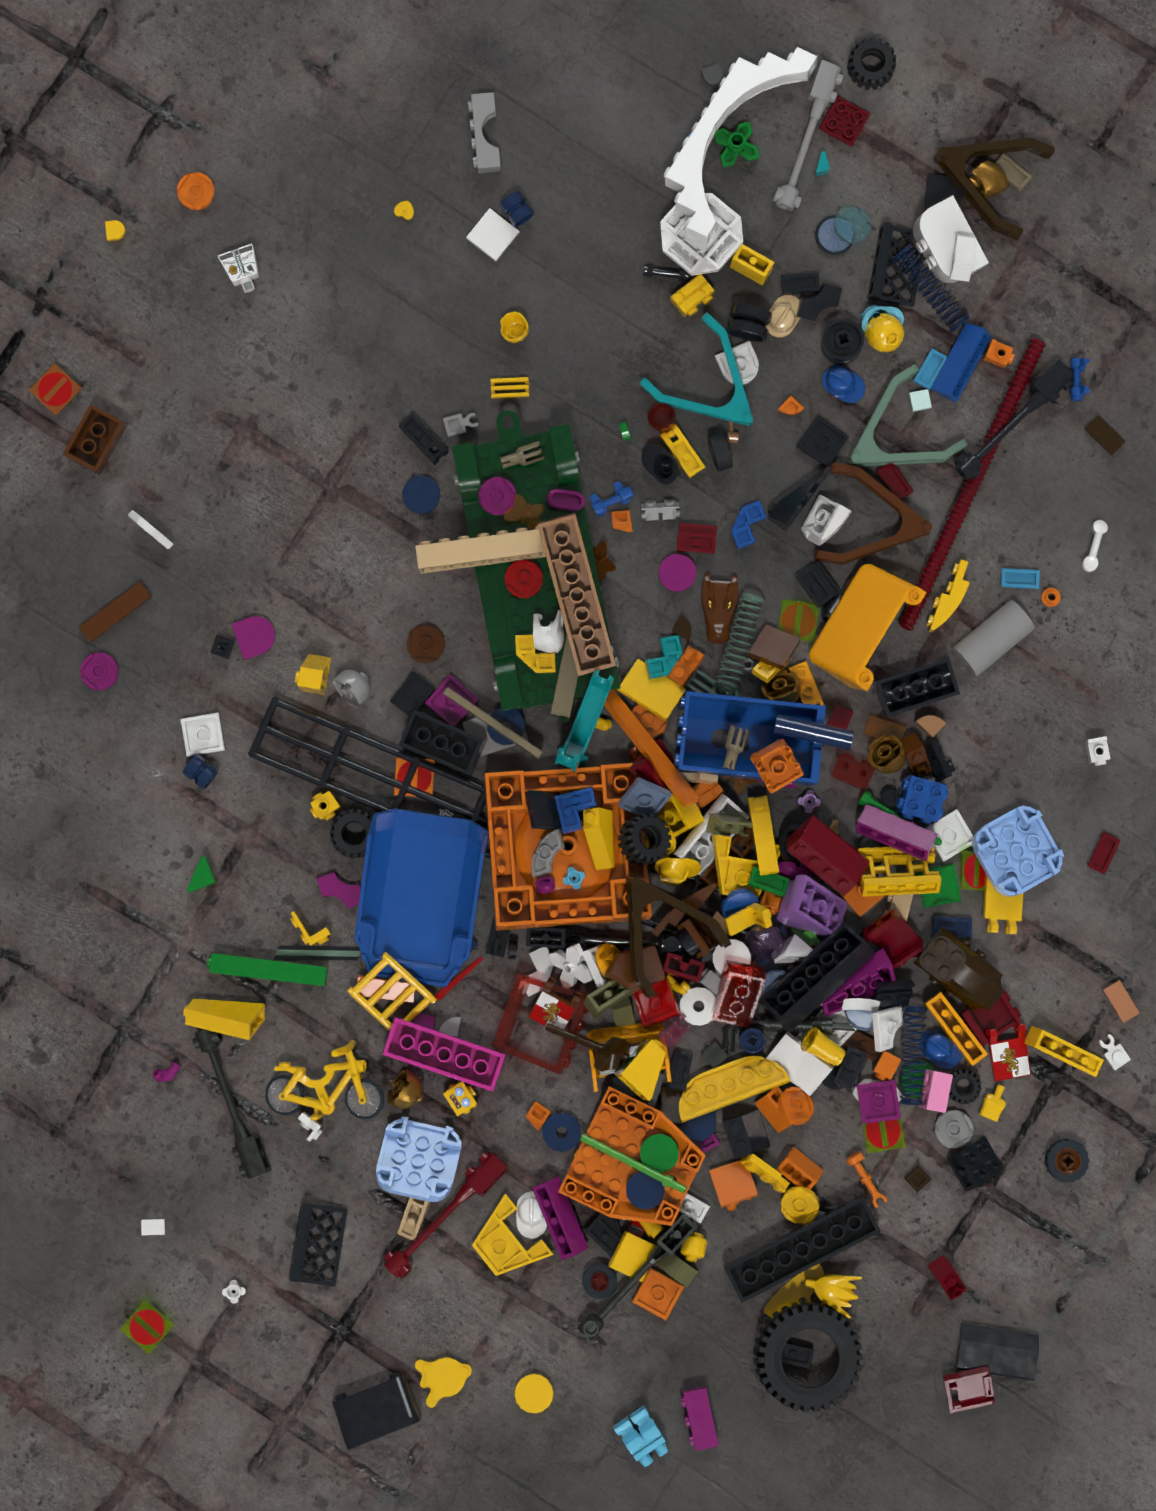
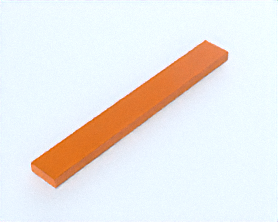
[604,690,700,807]

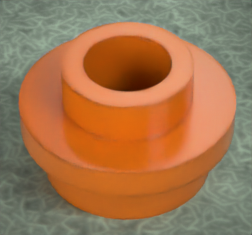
[1041,588,1061,607]

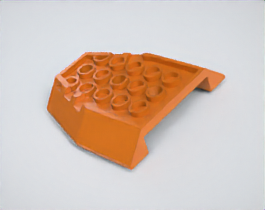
[558,1086,706,1226]

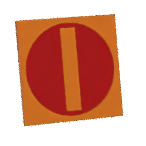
[394,757,435,797]

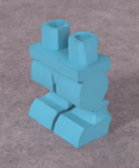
[613,1405,668,1467]

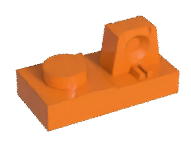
[667,645,705,688]

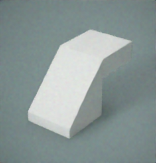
[950,234,976,282]

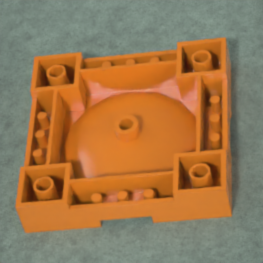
[484,763,652,931]

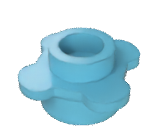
[563,867,585,889]

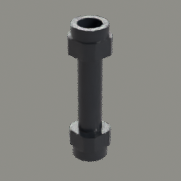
[643,264,689,281]

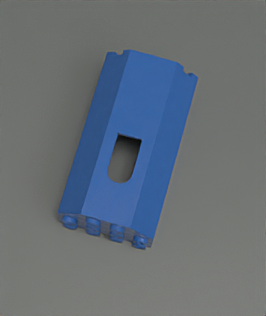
[674,691,826,786]

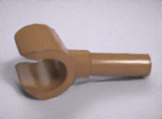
[727,421,739,443]

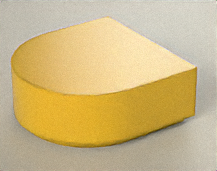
[105,220,126,242]

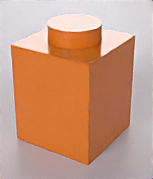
[872,1051,902,1081]

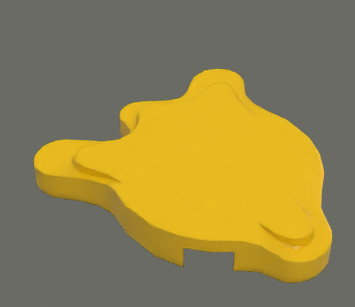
[415,1357,472,1408]

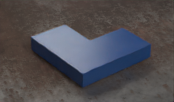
[554,787,597,834]

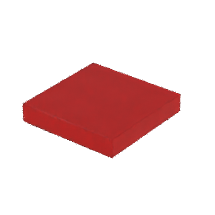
[633,978,680,1029]

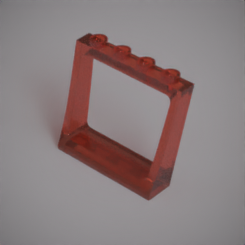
[492,974,589,1075]

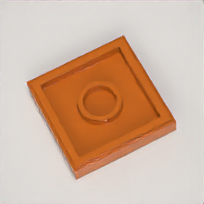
[709,1160,758,1208]
[632,1268,685,1321]

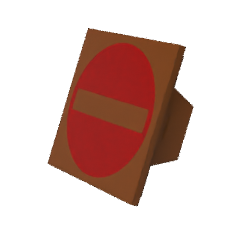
[28,363,82,416]

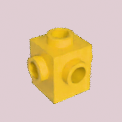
[310,791,341,821]

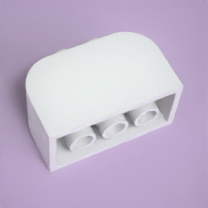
[913,195,989,283]

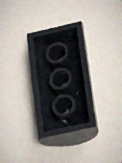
[875,657,960,718]

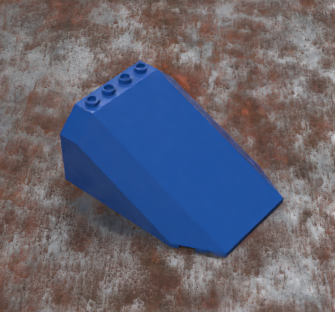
[355,808,489,987]

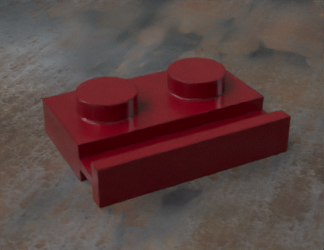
[677,523,717,554]

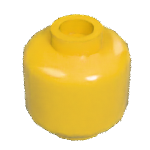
[680,1232,707,1262]

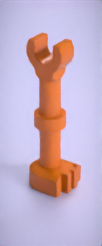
[846,1151,887,1208]

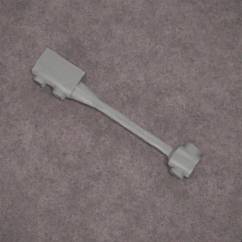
[772,60,843,211]

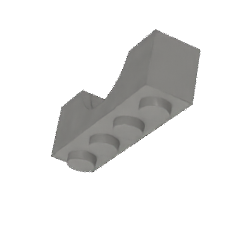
[468,92,501,173]

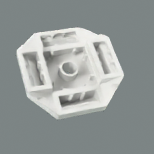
[660,193,743,276]

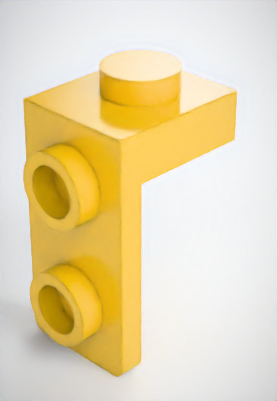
[724,903,772,936]
[290,911,331,946]

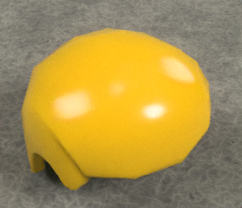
[500,311,529,343]

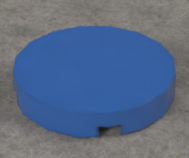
[721,889,760,918]

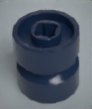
[499,191,534,227]
[182,754,219,790]
[739,1028,765,1053]

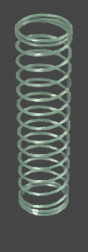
[715,593,765,691]

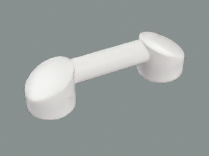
[1081,520,1108,572]

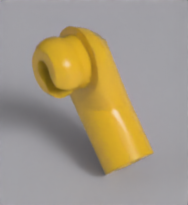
[595,717,612,731]
[665,975,690,995]

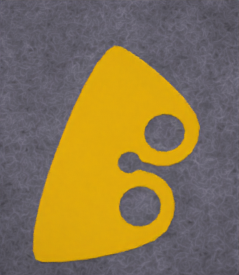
[763,1264,826,1318]

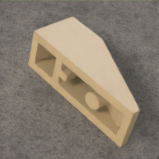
[397,1198,431,1241]

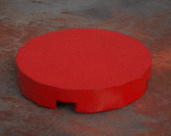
[505,560,543,598]

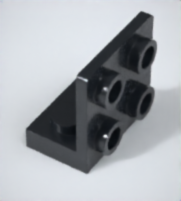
[946,1136,1004,1192]

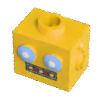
[443,1081,477,1117]

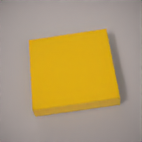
[608,1231,655,1282]

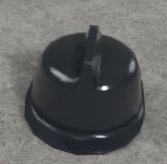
[641,444,681,485]

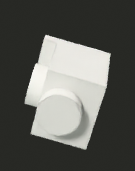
[1085,736,1110,766]

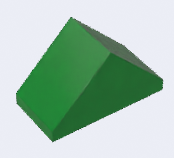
[186,856,217,893]

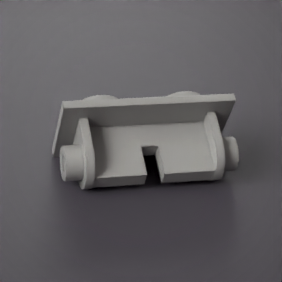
[641,499,680,521]

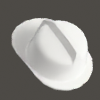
[516,1191,547,1239]

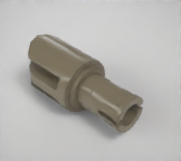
[500,441,544,469]
[722,725,749,770]

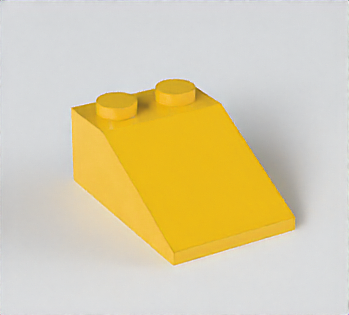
[656,794,705,837]

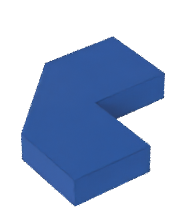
[731,500,766,550]

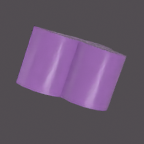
[777,875,848,937]

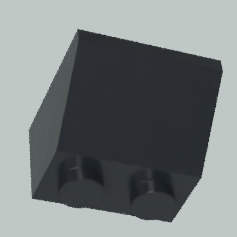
[722,1109,771,1159]

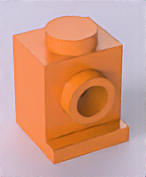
[984,339,1015,368]

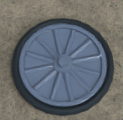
[815,216,855,255]

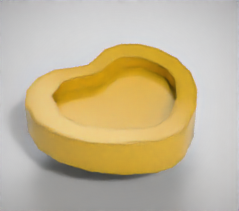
[394,201,414,220]

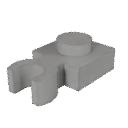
[443,413,478,438]

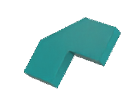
[645,635,683,680]

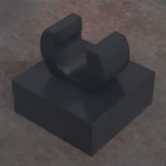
[210,635,235,660]

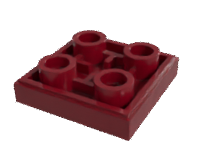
[819,96,870,148]

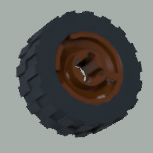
[1045,1139,1090,1183]

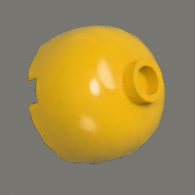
[865,313,904,353]

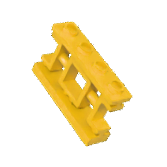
[858,846,941,897]

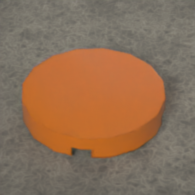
[177,172,215,210]
[632,704,667,739]
[778,1087,814,1125]

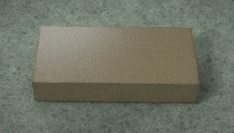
[994,153,1032,192]

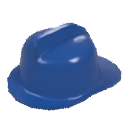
[822,365,865,403]
[919,1029,962,1069]

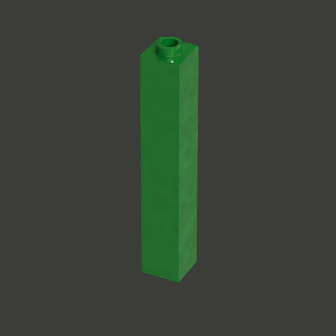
[207,953,328,986]

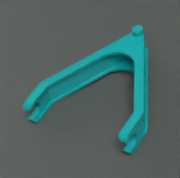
[639,312,753,427]
[554,670,614,772]

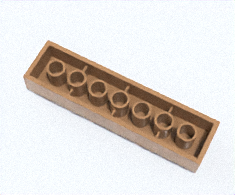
[537,513,616,676]

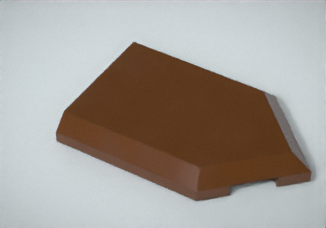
[604,944,665,989]

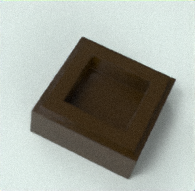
[904,1165,931,1193]

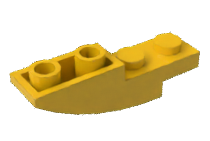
[927,559,970,632]

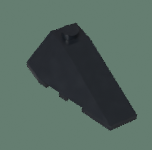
[768,466,831,532]

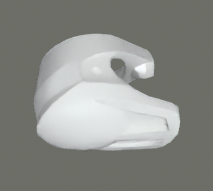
[533,610,564,653]

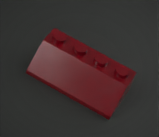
[786,815,870,897]

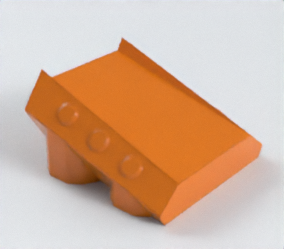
[750,739,804,794]

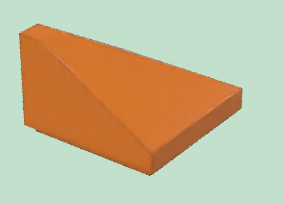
[611,510,632,532]
[525,1101,551,1131]

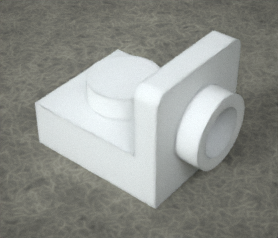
[298,1111,323,1142]

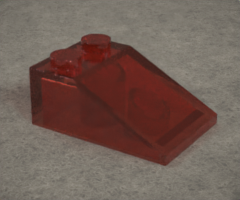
[712,960,766,1028]

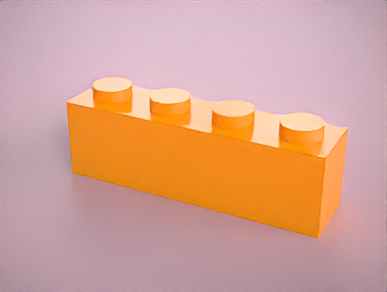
[923,992,988,1066]

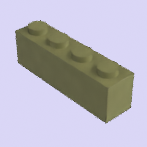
[583,980,640,1019]

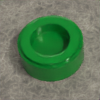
[619,421,632,441]

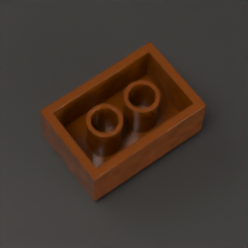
[63,404,127,476]

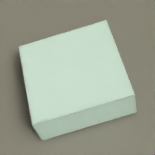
[909,389,932,412]

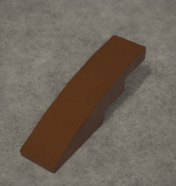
[698,820,754,892]
[652,882,718,937]

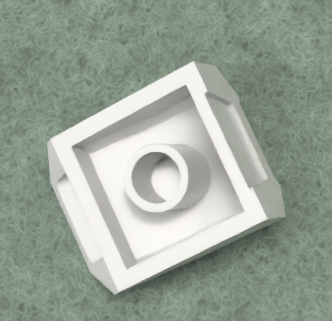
[801,494,852,546]

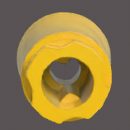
[801,1027,845,1066]

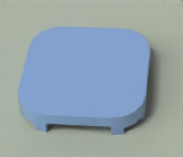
[972,806,1064,897]
[376,1117,461,1202]

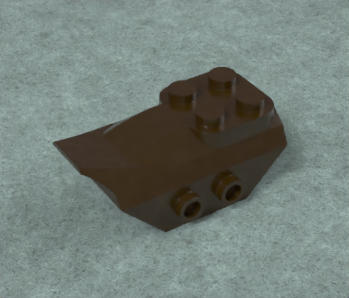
[913,927,1004,1011]

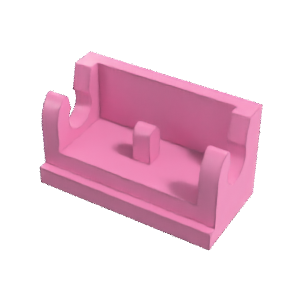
[919,1069,953,1113]

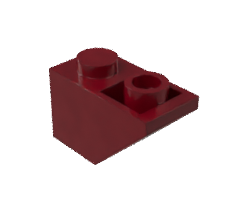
[927,1255,967,1301]

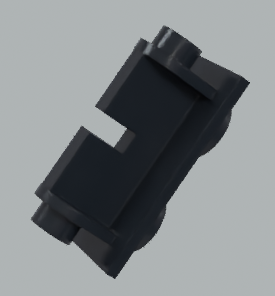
[485,918,510,958]

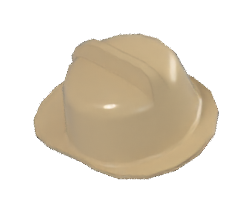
[765,295,800,338]

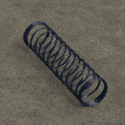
[892,244,970,333]
[900,1006,928,1105]

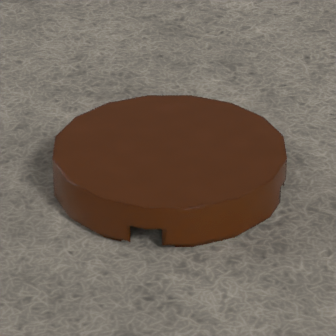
[407,625,445,664]

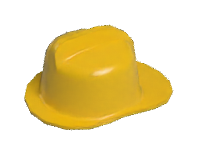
[655,858,701,886]

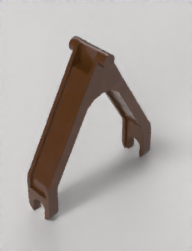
[814,463,932,565]

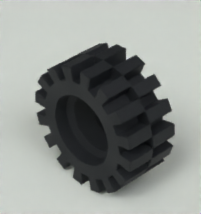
[949,1069,982,1104]

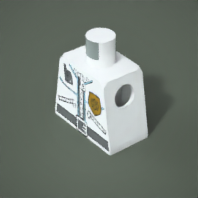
[218,243,259,293]

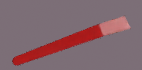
[434,957,483,1001]

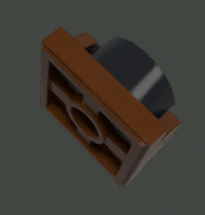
[677,917,718,959]

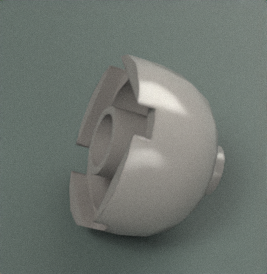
[332,669,370,708]

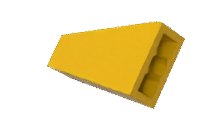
[183,999,265,1040]

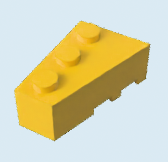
[295,654,331,695]

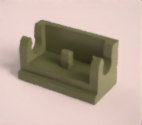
[706,813,753,837]

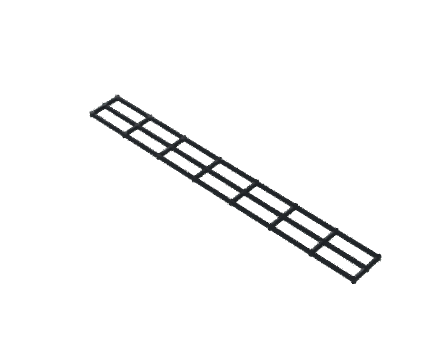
[248,697,772,967]

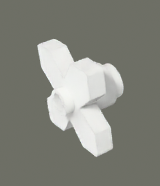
[548,944,593,989]

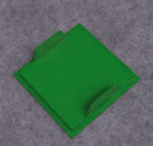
[917,864,961,908]

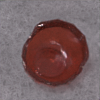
[647,403,676,432]

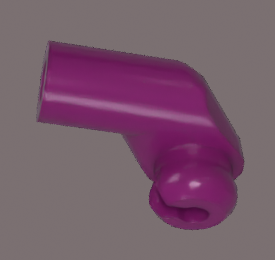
[152,1062,181,1082]

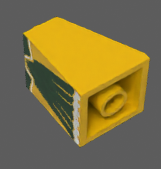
[614,1039,666,1101]

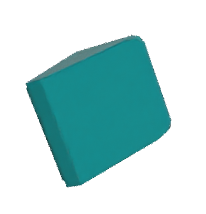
[815,151,830,177]

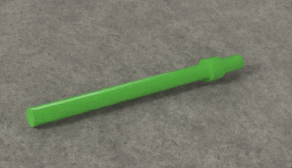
[580,1134,687,1194]

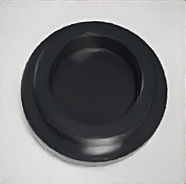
[880,788,899,807]

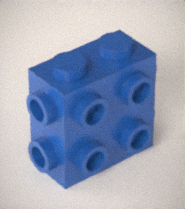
[896,775,948,825]

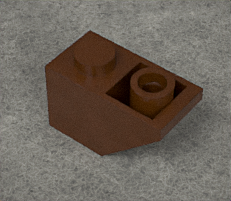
[900,733,932,778]

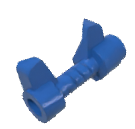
[1070,358,1090,402]
[590,482,634,516]

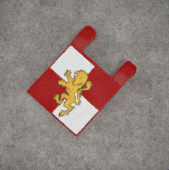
[985,1023,1031,1081]

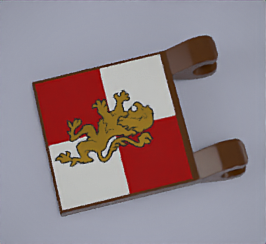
[528,977,583,1030]

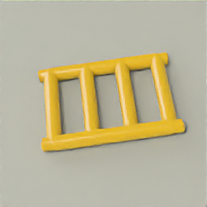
[347,952,437,1030]

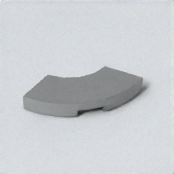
[531,829,565,878]

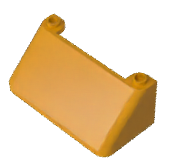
[809,564,926,691]

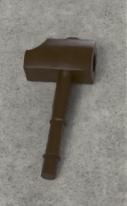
[545,1023,631,1072]

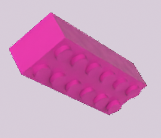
[382,1016,505,1092]

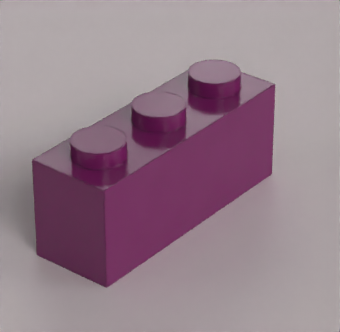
[680,1386,719,1451]

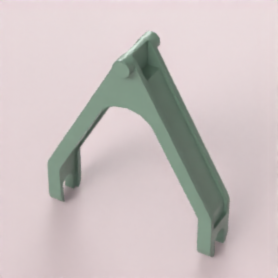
[847,364,968,467]

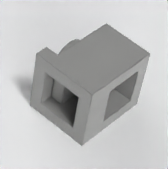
[700,967,730,997]

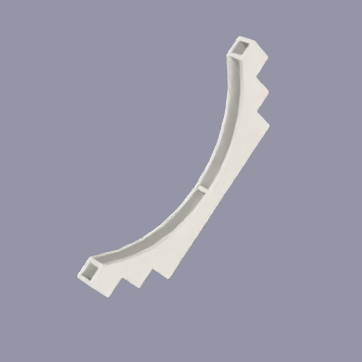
[664,47,817,246]

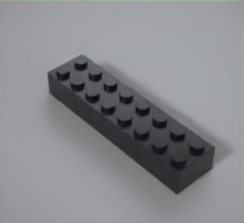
[723,1195,881,1303]

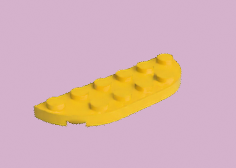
[679,1056,790,1123]

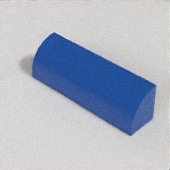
[931,323,991,403]

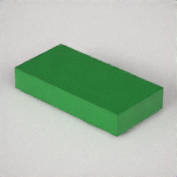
[747,866,790,898]

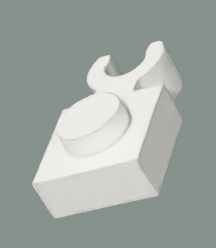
[1098,1034,1131,1070]

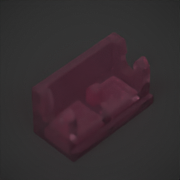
[658,1013,691,1050]

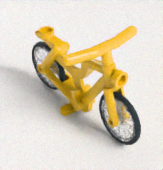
[265,1040,384,1120]

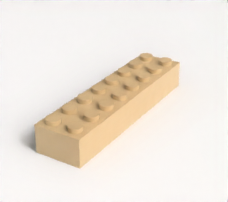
[415,526,546,574]

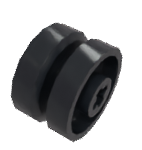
[726,304,772,342]
[821,319,864,365]

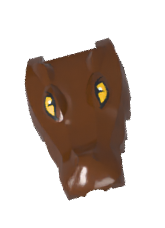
[701,573,739,644]

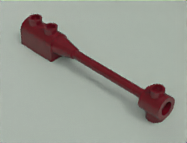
[383,1152,509,1279]

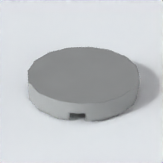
[934,1110,973,1149]

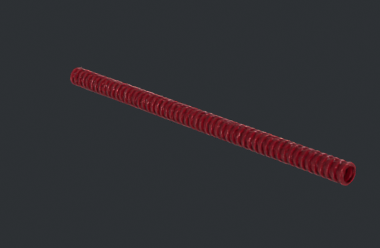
[898,338,1046,631]

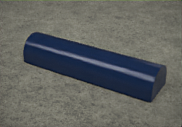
[773,714,854,750]

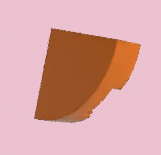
[778,396,805,415]

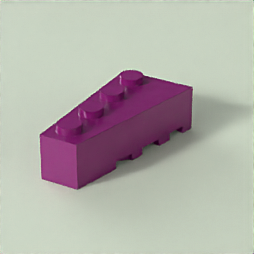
[820,948,896,1016]

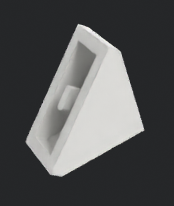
[774,934,813,963]

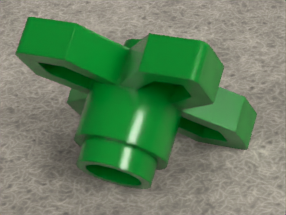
[714,122,759,168]

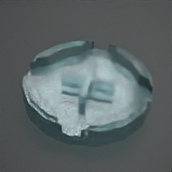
[833,206,871,244]

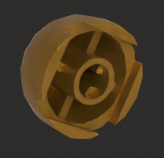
[761,670,801,703]
[867,735,906,774]
[387,1069,423,1109]

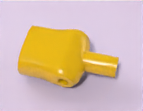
[979,1084,1006,1122]

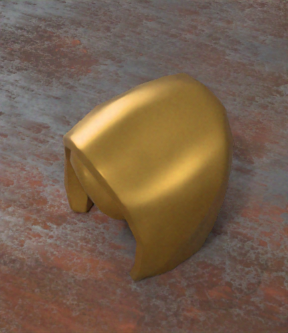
[968,160,1008,199]

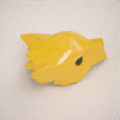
[804,1274,862,1319]

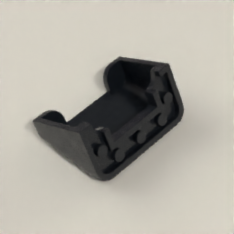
[332,1371,422,1449]

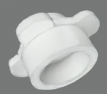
[222,1280,246,1304]

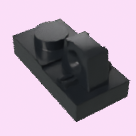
[924,740,956,782]

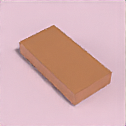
[1103,980,1140,1023]

